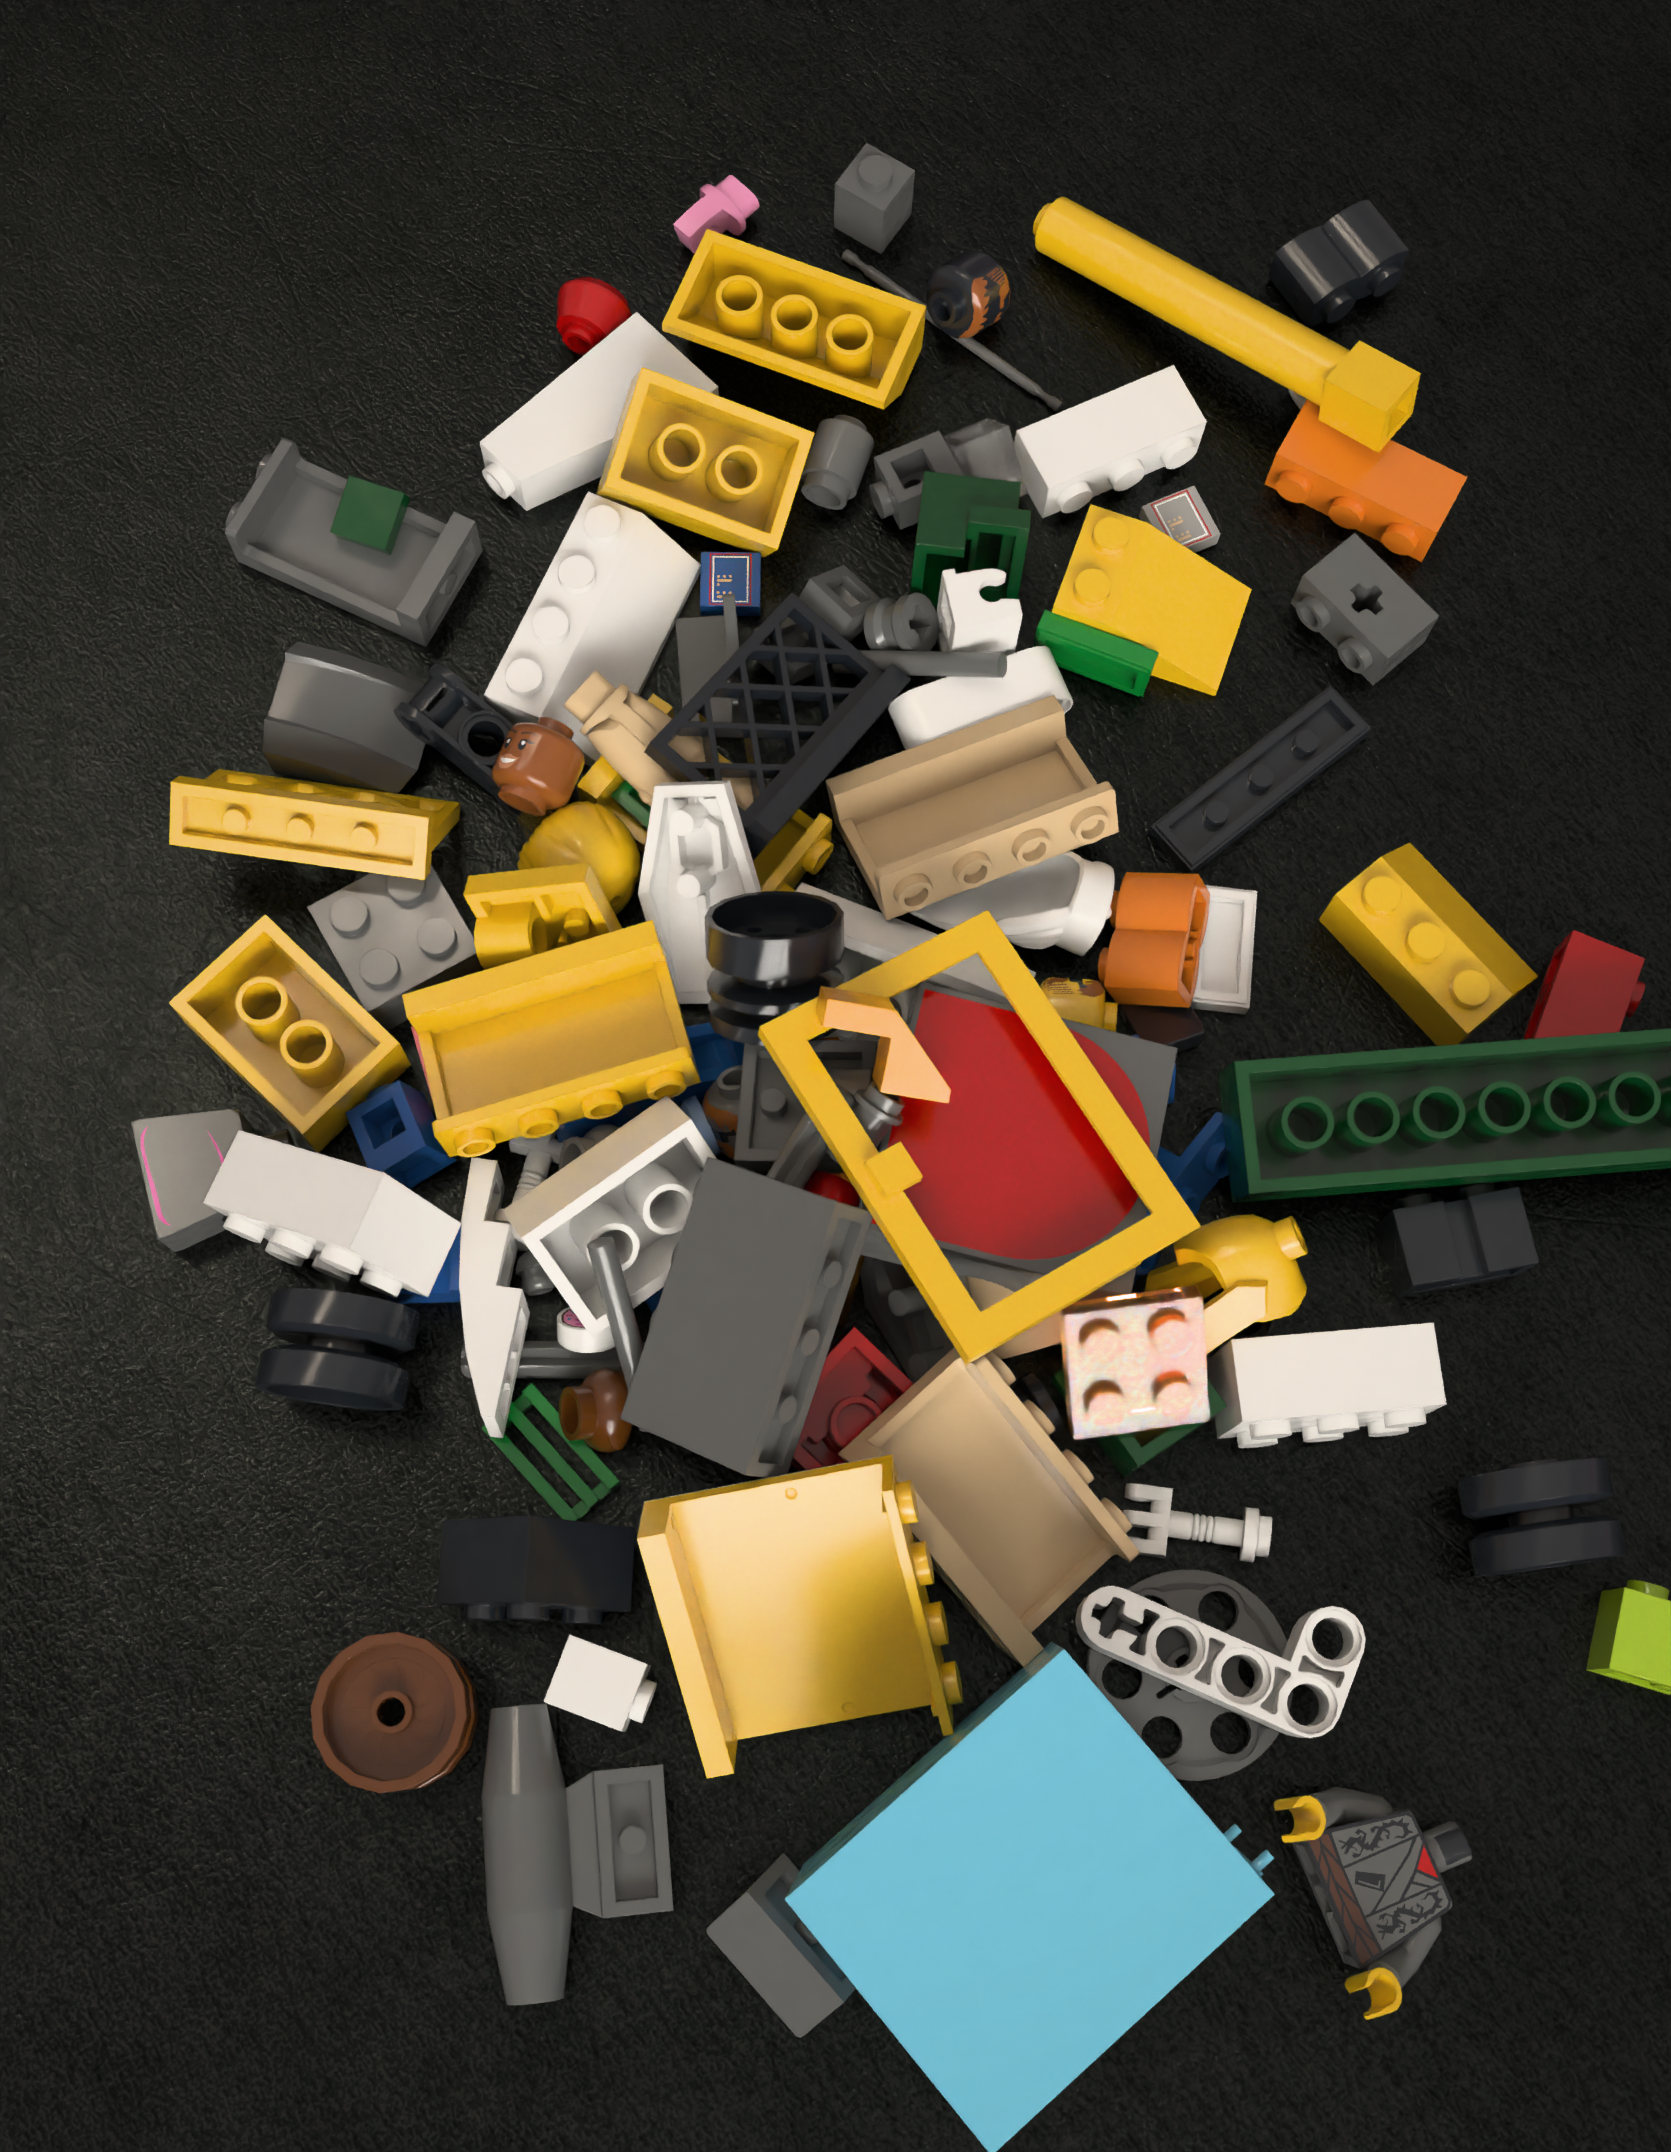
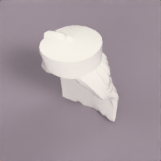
[909,851,1115,956]

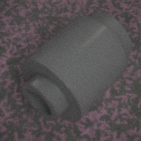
[801,415,874,510]

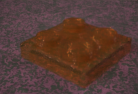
[1059,1285,1210,1440]

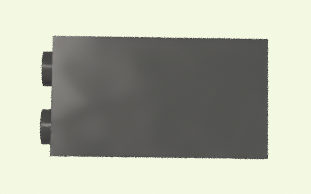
[225,437,483,647]

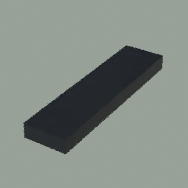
[1148,685,1371,874]

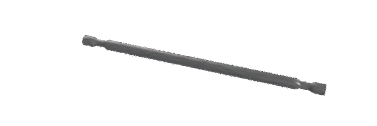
[841,249,1064,413]

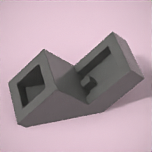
[750,565,879,685]

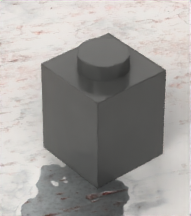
[834,143,915,254]

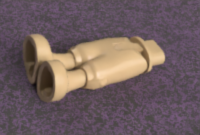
[564,671,767,811]

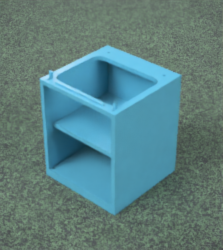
[785,1642,1275,2152]

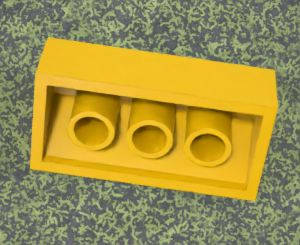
[662,229,926,410]

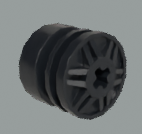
[704,891,845,1046]

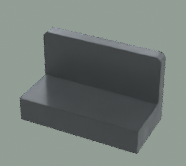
[675,594,741,723]
[706,1853,856,2037]

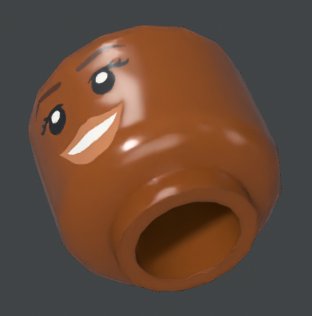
[491,717,585,816]

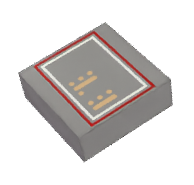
[1139,486,1220,553]

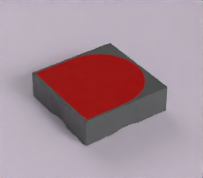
[860,982,1178,1319]

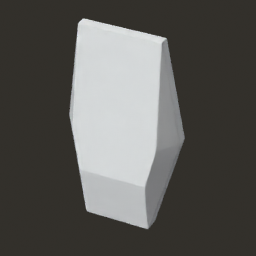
[638,780,761,1004]

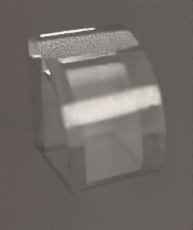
[943,418,1028,496]

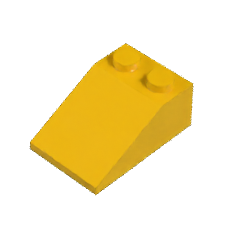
[1052,504,1252,696]

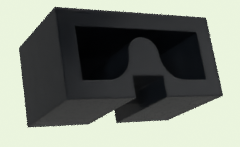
[1377,1182,1539,1298]

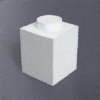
[544,1635,657,1732]

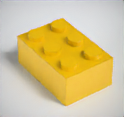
[596,367,815,557]
[169,914,411,1153]

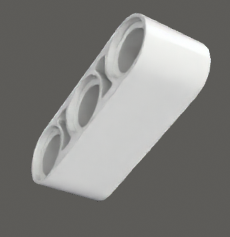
[888,646,1073,750]

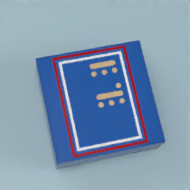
[700,552,761,616]

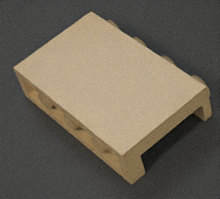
[825,695,1119,921]
[838,1347,1140,1668]

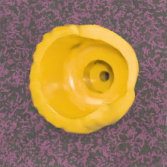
[517,801,641,915]

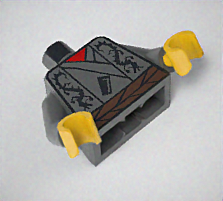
[1274,1787,1472,2020]

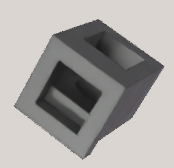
[869,431,963,530]

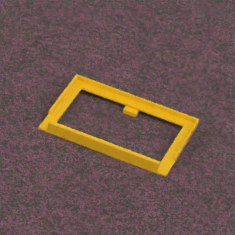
[757,910,1201,1365]

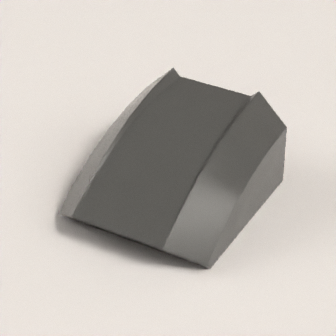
[263,641,437,794]

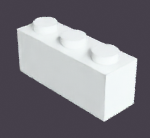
[1011,365,1207,519]

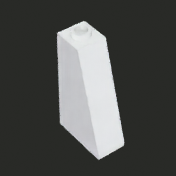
[480,312,719,511]

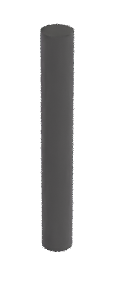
[832,650,1007,678]
[587,1237,648,1432]

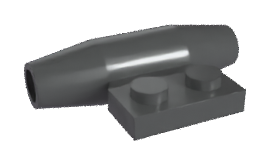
[481,1704,673,2005]

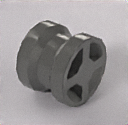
[864,592,938,651]

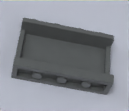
[620,1157,873,1478]

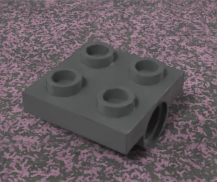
[734,1040,878,1173]

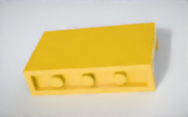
[402,920,701,1158]

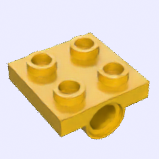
[463,862,622,970]

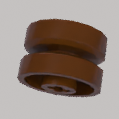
[311,1632,479,1793]

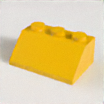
[1319,842,1538,1046]

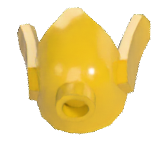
[1144,1214,1308,1383]

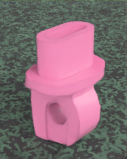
[674,175,760,254]

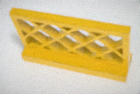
[169,769,461,880]

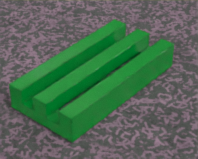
[482,1383,621,1521]

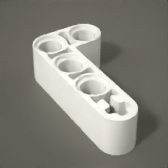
[1075,1586,1366,1738]

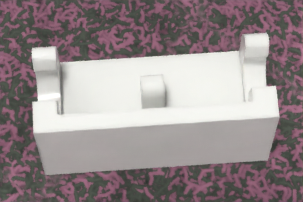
[936,568,1023,677]

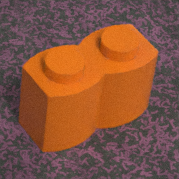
[1098,872,1210,1008]

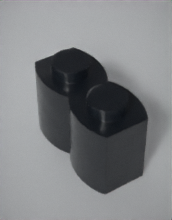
[1268,199,1409,327]

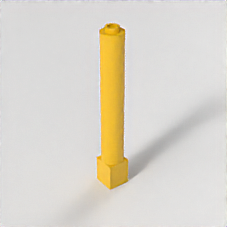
[1033,197,1421,453]

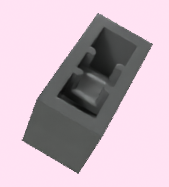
[1291,533,1439,685]

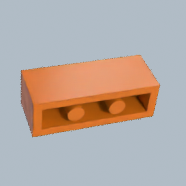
[1265,399,1467,562]

